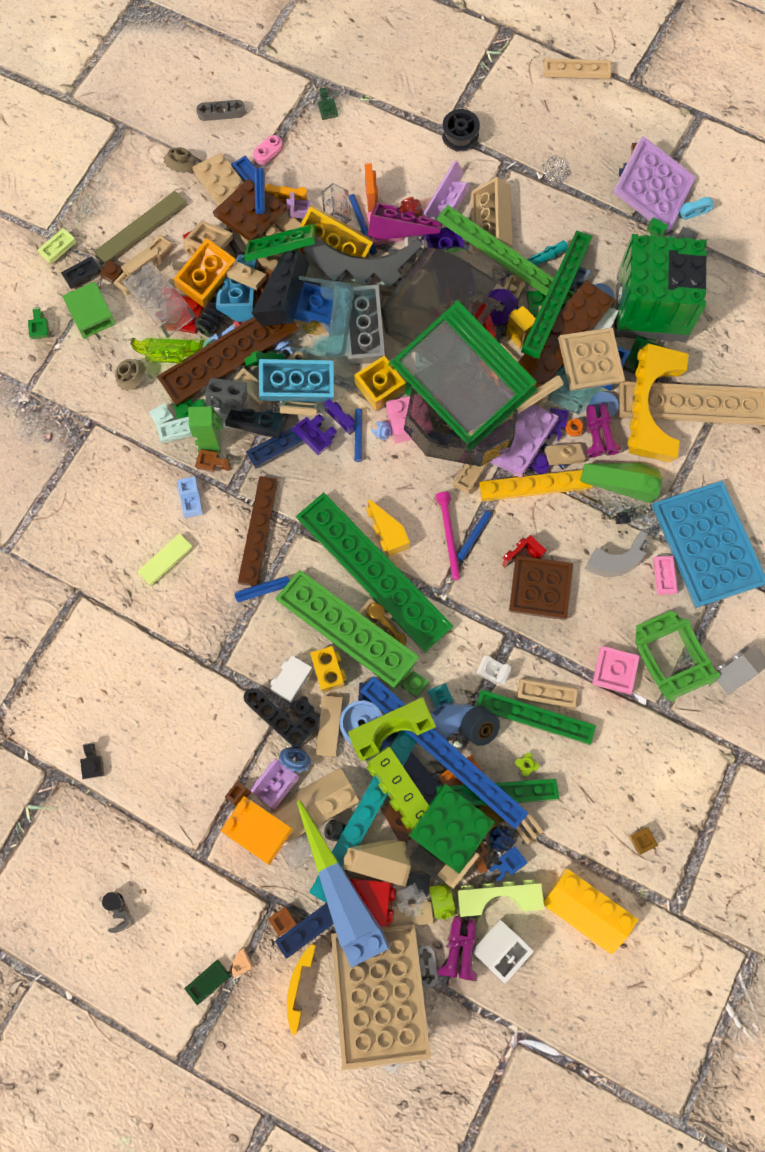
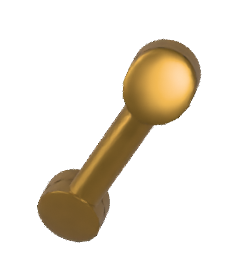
[366,603,407,646]

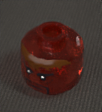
[399,197,424,218]

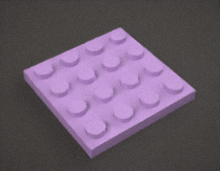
[613,136,696,233]
[459,386,558,478]

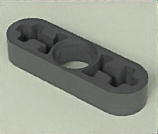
[196,100,246,121]

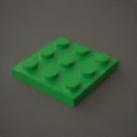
[408,784,494,874]

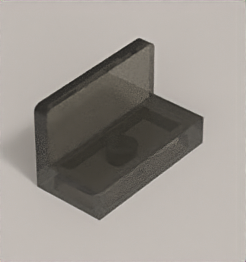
[409,844,446,885]

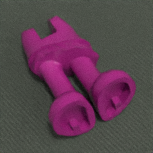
[586,403,621,458]
[437,916,477,981]

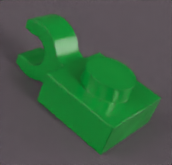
[28,307,49,339]
[174,399,207,420]

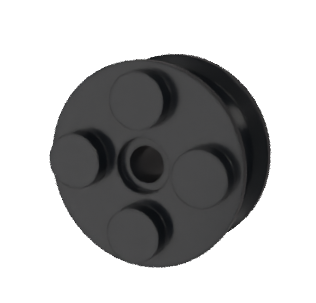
[442,109,480,152]

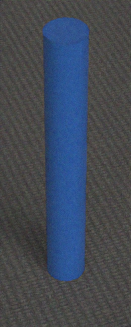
[355,408,362,462]
[457,511,492,561]

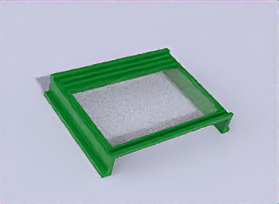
[388,300,538,452]

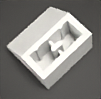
[472,920,534,984]

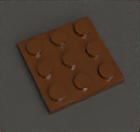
[213,179,288,241]
[508,555,573,620]

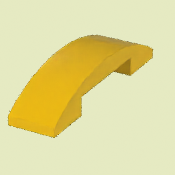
[287,943,317,1035]

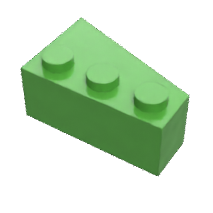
[188,407,223,453]

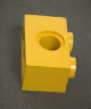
[506,306,536,348]

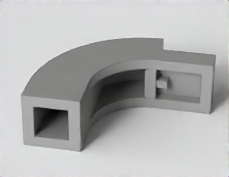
[584,530,648,577]

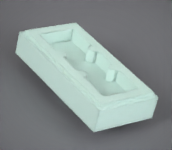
[156,417,192,444]

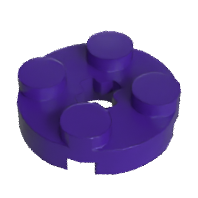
[483,289,519,326]

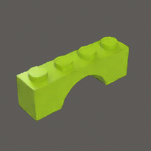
[348,697,436,761]

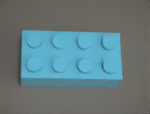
[259,359,334,402]

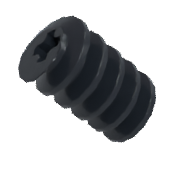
[194,296,227,338]

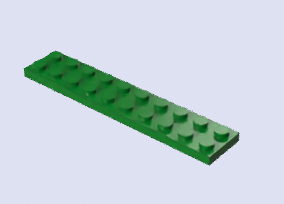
[296,492,454,653]

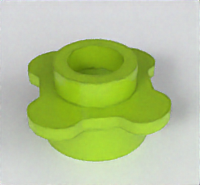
[515,753,539,777]

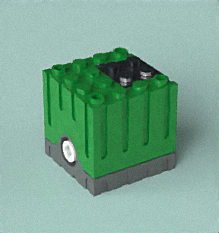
[614,234,707,343]

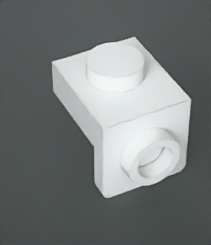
[476,656,511,684]

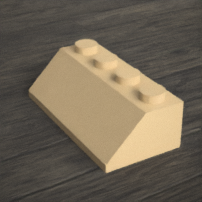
[471,177,512,253]
[270,768,360,843]

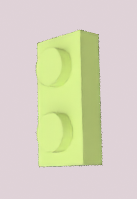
[37,228,77,264]

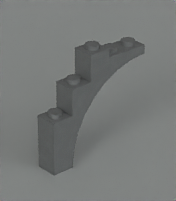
[303,235,423,288]

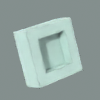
[149,403,174,425]

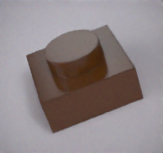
[99,260,123,284]
[225,781,251,806]

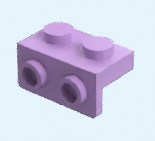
[251,758,300,810]

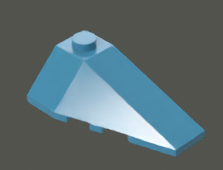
[216,255,256,322]

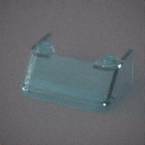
[290,276,354,358]

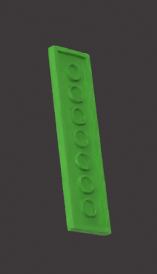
[275,570,420,690]

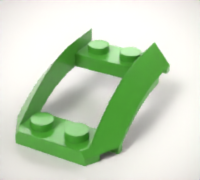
[635,611,720,702]

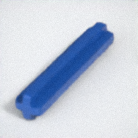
[255,168,265,214]
[234,576,290,602]

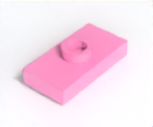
[653,556,678,595]

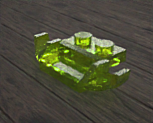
[130,338,204,363]

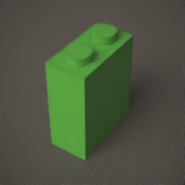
[62,282,116,339]

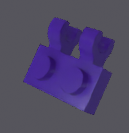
[292,414,337,455]

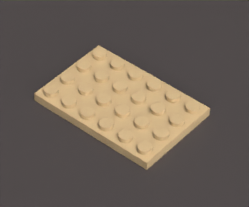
[331,924,431,1071]

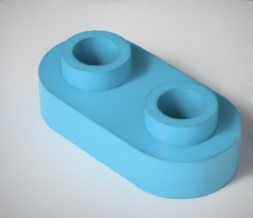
[680,197,715,220]

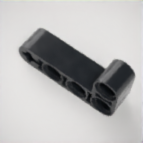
[243,688,320,748]

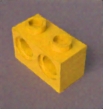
[310,646,347,693]

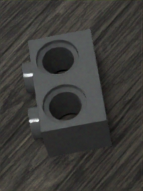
[205,378,247,411]

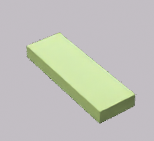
[137,533,193,586]

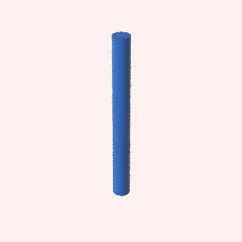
[349,194,377,255]

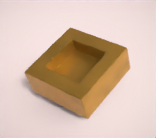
[629,827,659,855]

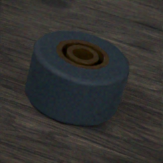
[461,706,500,746]

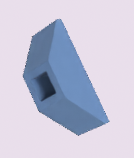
[430,702,474,739]

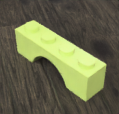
[457,880,544,917]

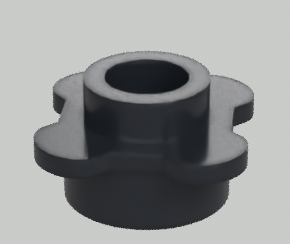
[612,512,633,524]
[291,696,314,719]

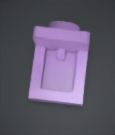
[286,192,311,218]

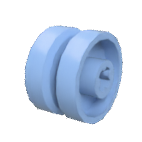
[340,700,383,746]

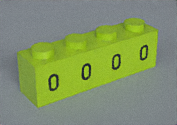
[366,747,429,829]

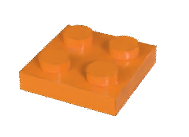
[365,163,378,212]

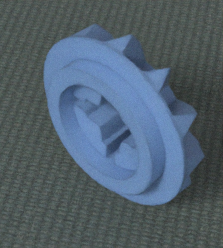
[279,747,311,773]

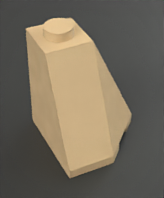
[343,839,411,887]

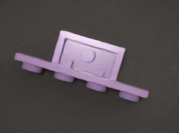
[423,161,470,219]

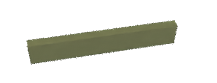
[94,191,187,264]

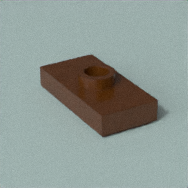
[381,804,412,843]

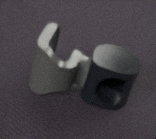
[102,892,134,933]

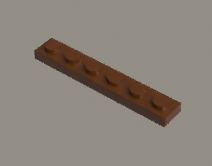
[238,476,278,586]

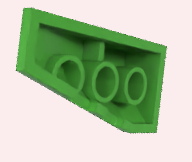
[580,463,662,503]

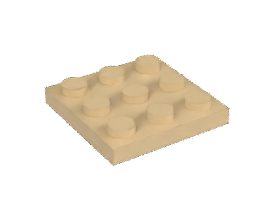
[558,328,625,391]

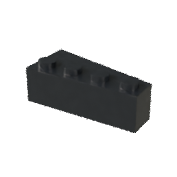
[251,250,309,326]

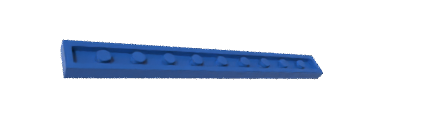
[360,676,529,829]

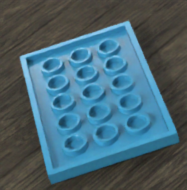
[651,480,765,609]

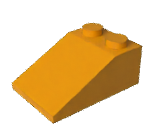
[174,238,236,308]
[221,796,293,866]

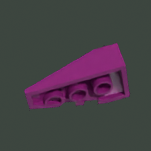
[368,202,442,240]

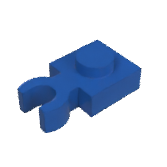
[489,846,527,881]

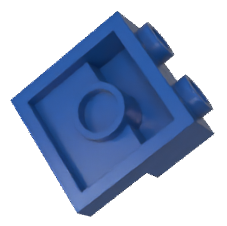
[294,282,337,325]

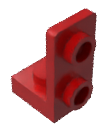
[502,535,547,568]

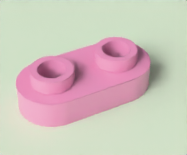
[253,135,283,165]

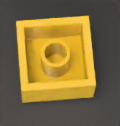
[354,355,406,411]

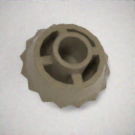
[163,147,196,173]
[115,359,147,391]

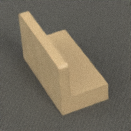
[121,247,162,283]
[437,852,480,889]

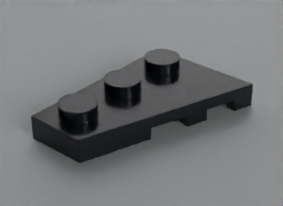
[225,409,289,439]

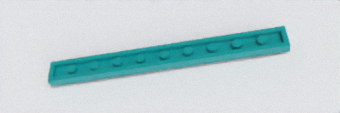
[309,730,417,903]

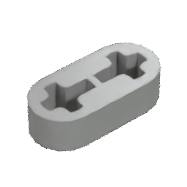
[418,945,438,988]

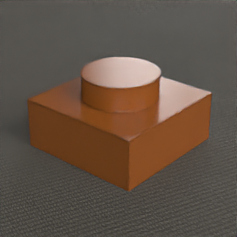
[268,906,297,937]

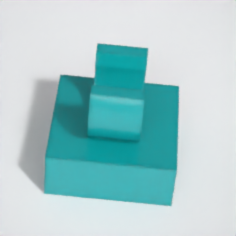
[428,683,454,708]

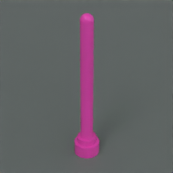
[435,491,460,581]

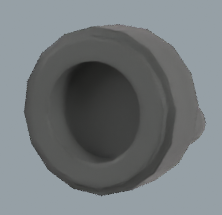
[324,819,346,842]

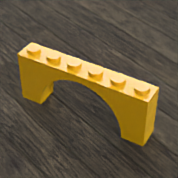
[628,344,689,463]

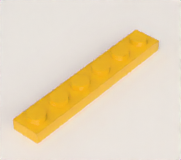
[479,470,593,502]

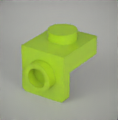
[429,884,455,920]

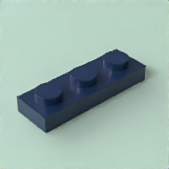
[246,426,304,469]
[275,903,334,959]

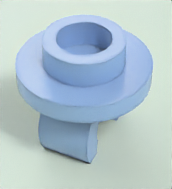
[274,341,293,354]
[371,421,392,440]

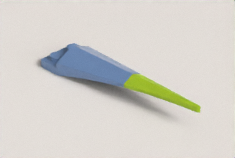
[297,800,390,967]

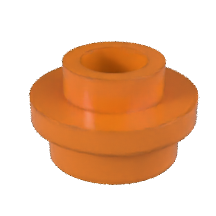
[565,419,584,437]

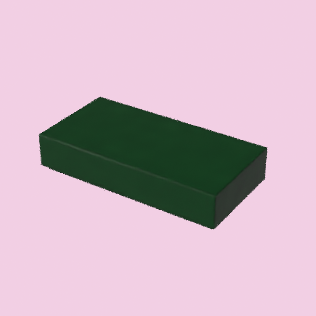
[184,959,231,1005]

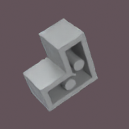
[716,645,765,695]

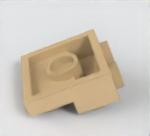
[184,220,233,256]

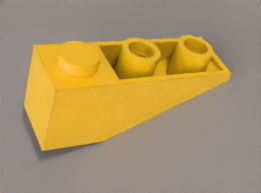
[366,500,410,556]

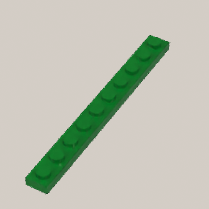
[521,230,593,359]

